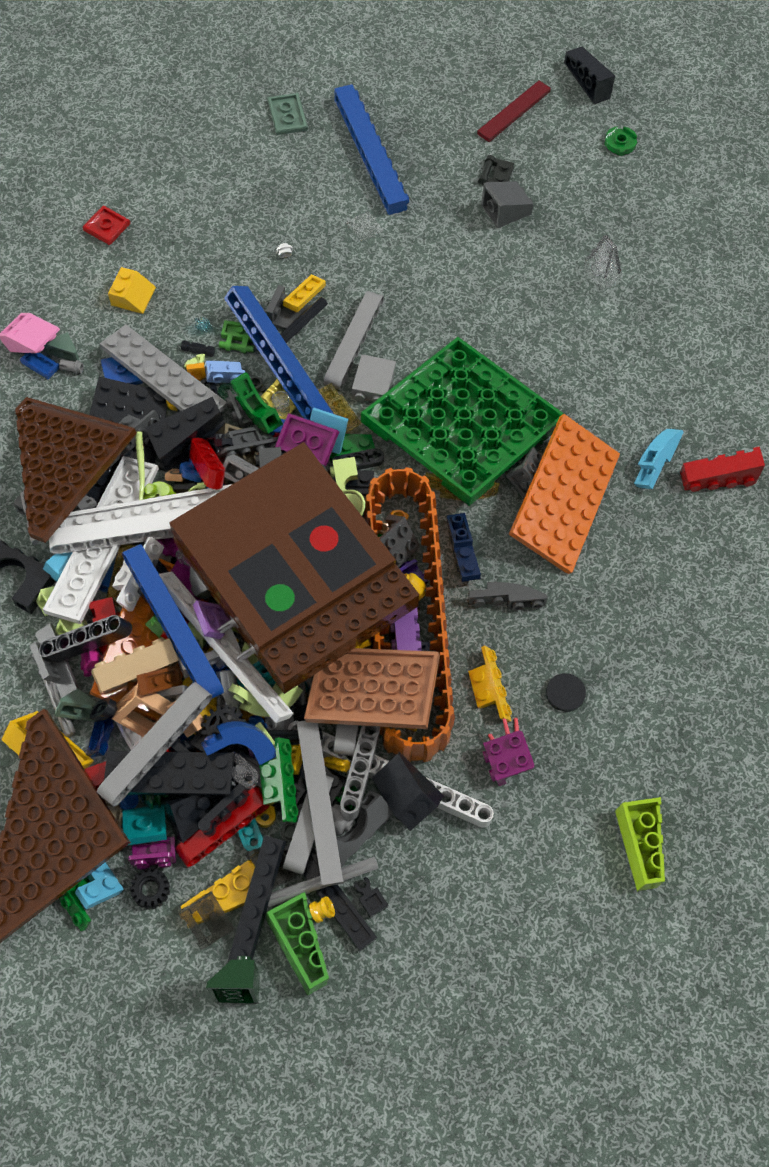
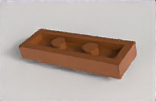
[136,665,183,696]

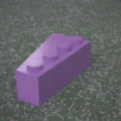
[390,608,422,651]

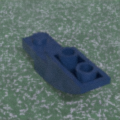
[446,513,481,582]

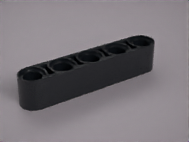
[39,615,132,662]

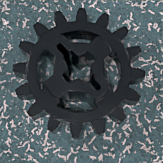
[201,704,247,750]

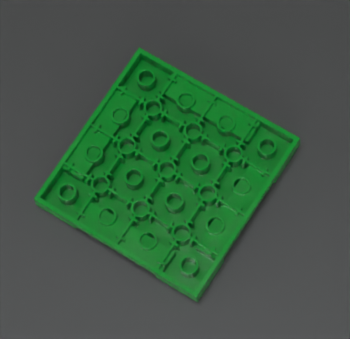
[360,337,564,506]

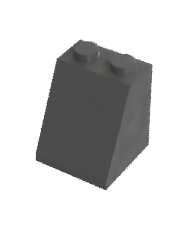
[481,181,534,228]

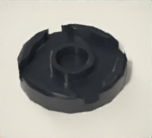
[546,673,586,712]

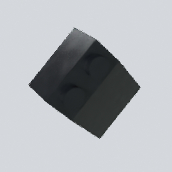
[372,752,444,831]

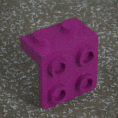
[482,730,535,786]
[128,837,176,870]

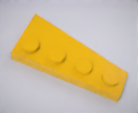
[181,855,256,928]

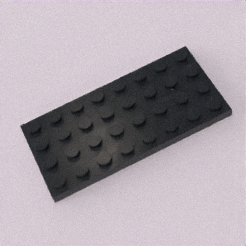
[86,377,168,508]

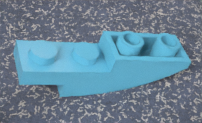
[634,429,684,489]

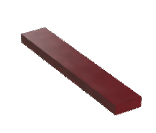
[477,80,551,142]

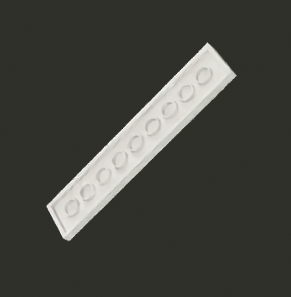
[43,456,159,624]

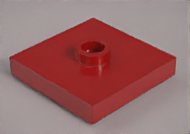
[83,205,131,245]

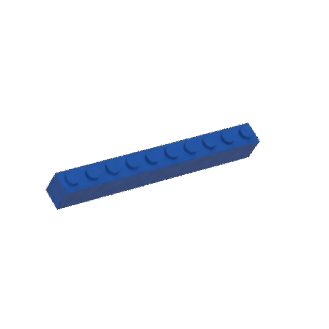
[334,84,409,215]
[224,286,334,420]

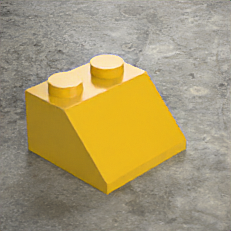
[108,267,156,314]

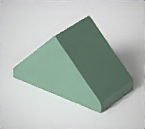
[44,332,79,362]
[54,688,97,722]

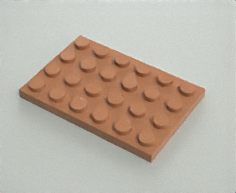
[304,648,440,729]

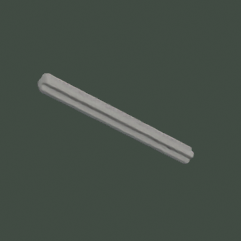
[268,857,378,907]

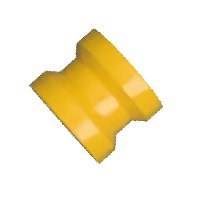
[309,896,335,923]

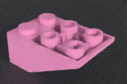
[0,313,60,353]

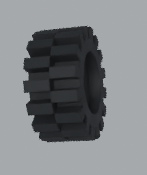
[130,868,170,909]

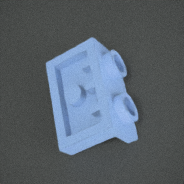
[204,361,245,383]

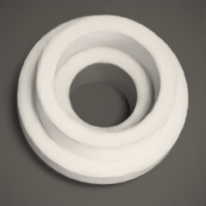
[276,243,293,258]

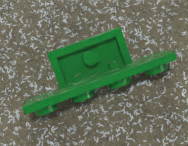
[259,737,298,823]
[59,878,91,932]

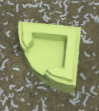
[184,354,205,370]

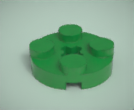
[604,126,637,156]

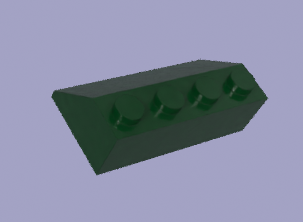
[206,956,260,1004]

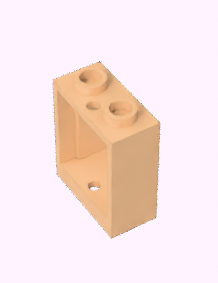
[112,684,173,737]

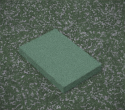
[267,93,308,135]

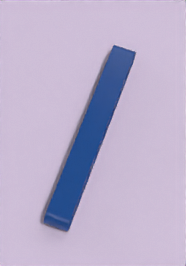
[122,544,224,699]

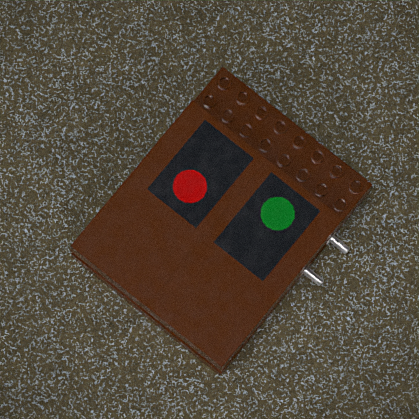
[169,442,420,694]

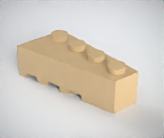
[91,638,179,695]

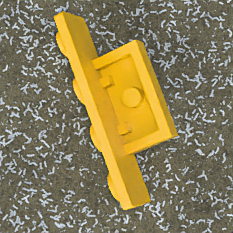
[468,646,512,723]

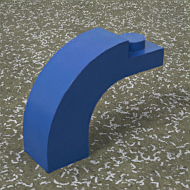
[201,721,276,765]

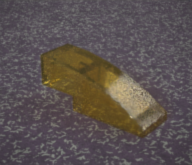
[318,383,361,433]

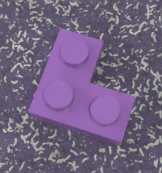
[193,600,230,639]

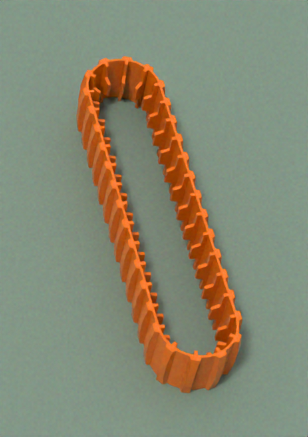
[364,467,455,763]

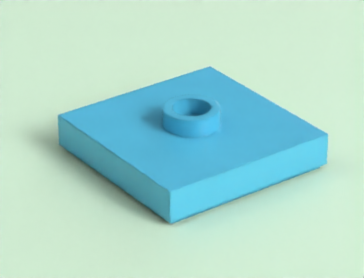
[310,408,348,454]

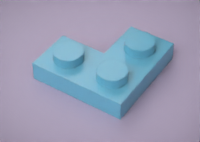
[75,862,123,910]

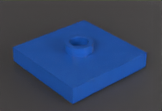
[101,357,143,385]

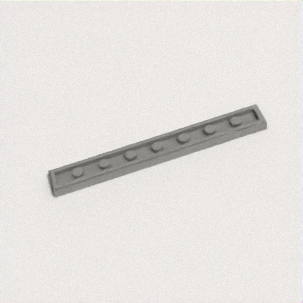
[297,721,343,887]

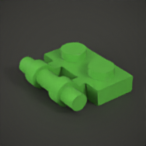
[219,320,255,354]

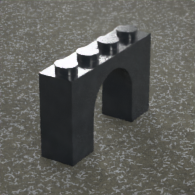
[0,540,55,614]

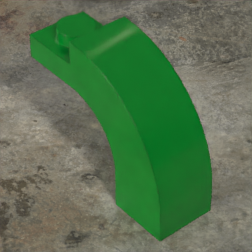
[230,373,283,434]

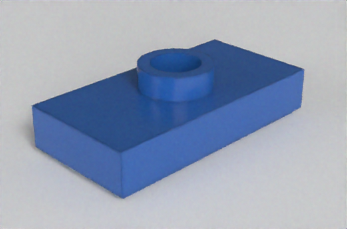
[20,352,59,380]

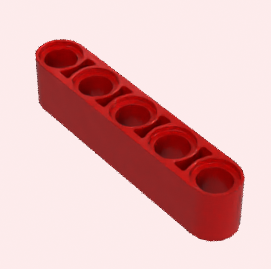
[189,438,225,489]
[175,787,270,867]

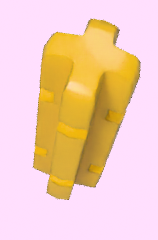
[323,757,351,772]

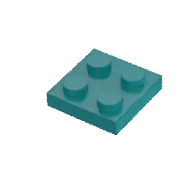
[123,805,167,845]

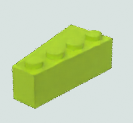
[615,797,665,891]

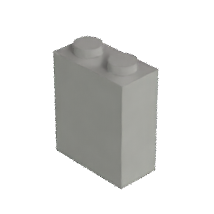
[352,354,396,403]

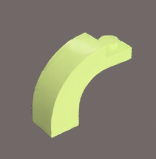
[228,683,303,717]

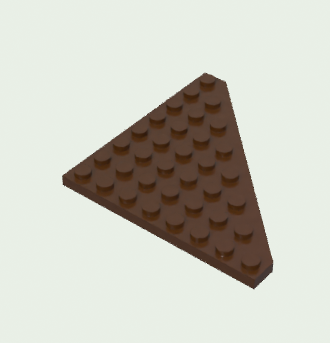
[15,397,137,543]
[0,709,131,943]

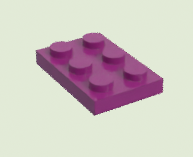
[275,413,339,466]

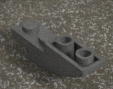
[468,582,548,611]

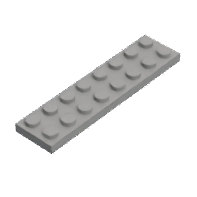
[100,324,227,413]

